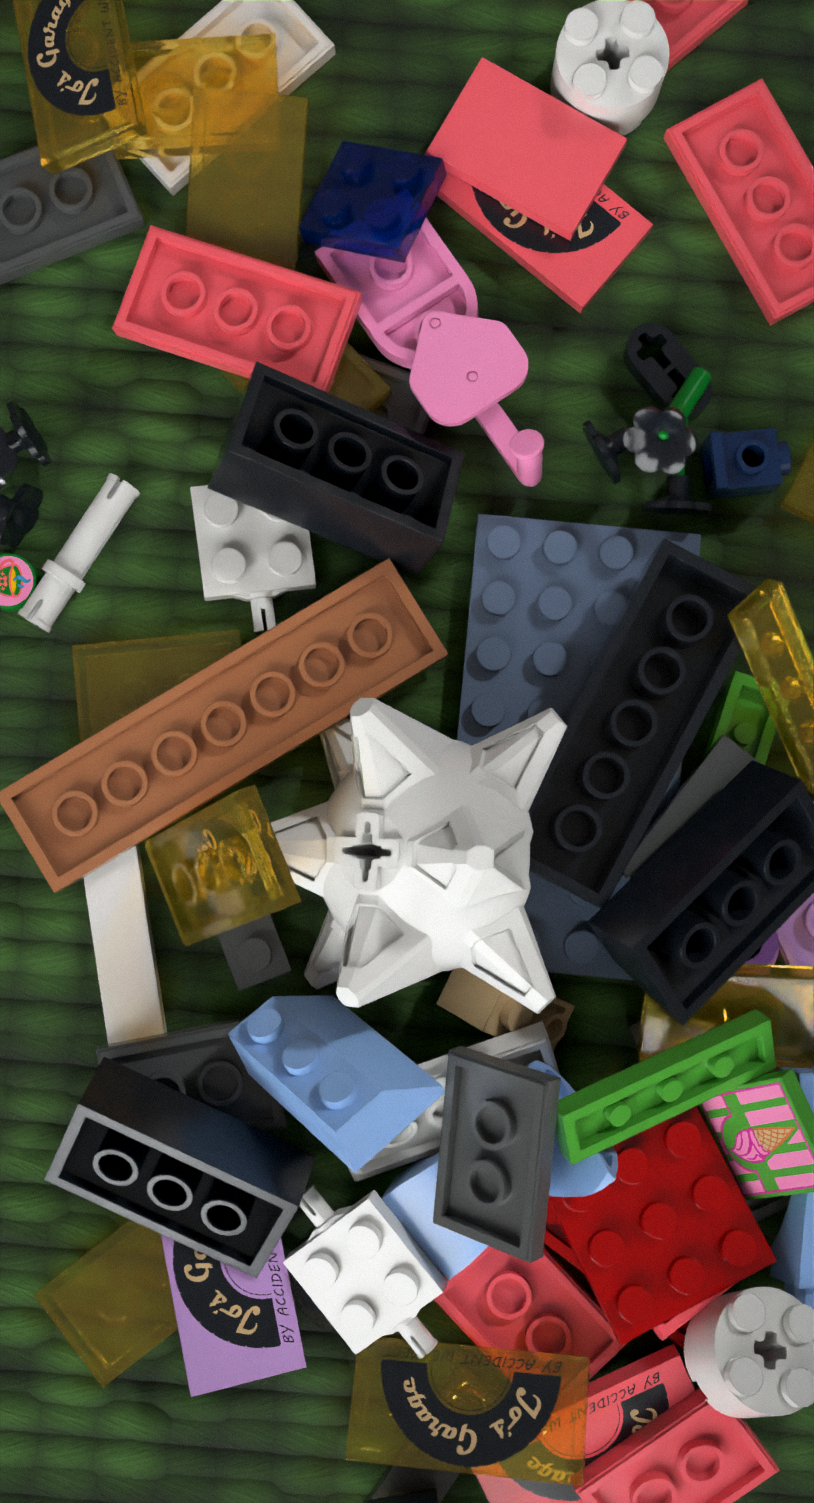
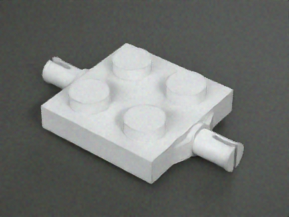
[190,485,316,634]
[283,1184,448,1359]

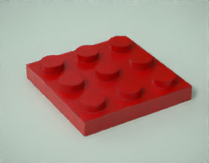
[548,1106,777,1345]

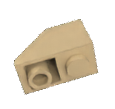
[436,967,575,1051]

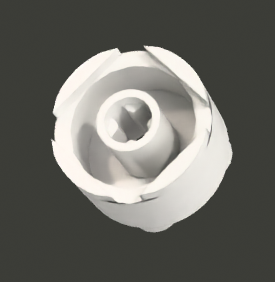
[550,0,669,136]
[684,1287,814,1418]

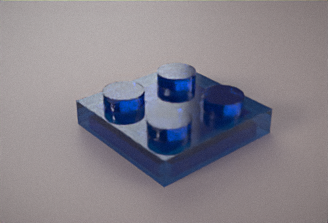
[299,141,447,263]

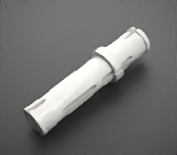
[18,473,140,633]

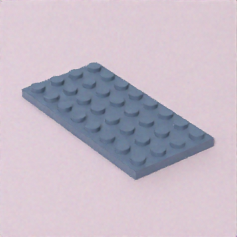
[457,514,701,980]

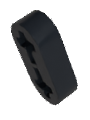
[623,323,712,421]

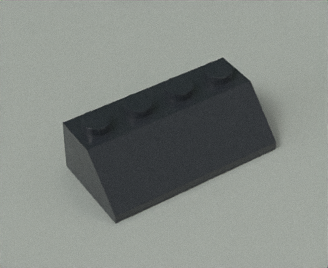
[207,361,464,576]
[588,760,814,1026]
[44,1057,316,1278]

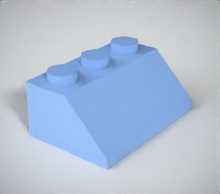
[228,995,445,1173]

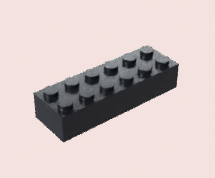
[528,538,770,909]

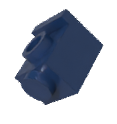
[700,428,791,500]

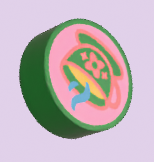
[0,553,40,612]

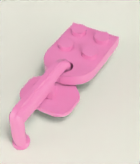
[314,192,544,487]

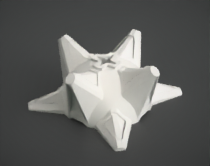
[247,698,567,1014]

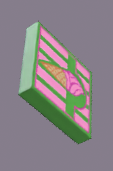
[698,1068,814,1200]

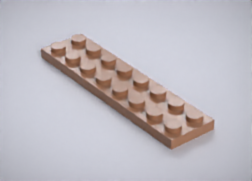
[0,558,448,893]

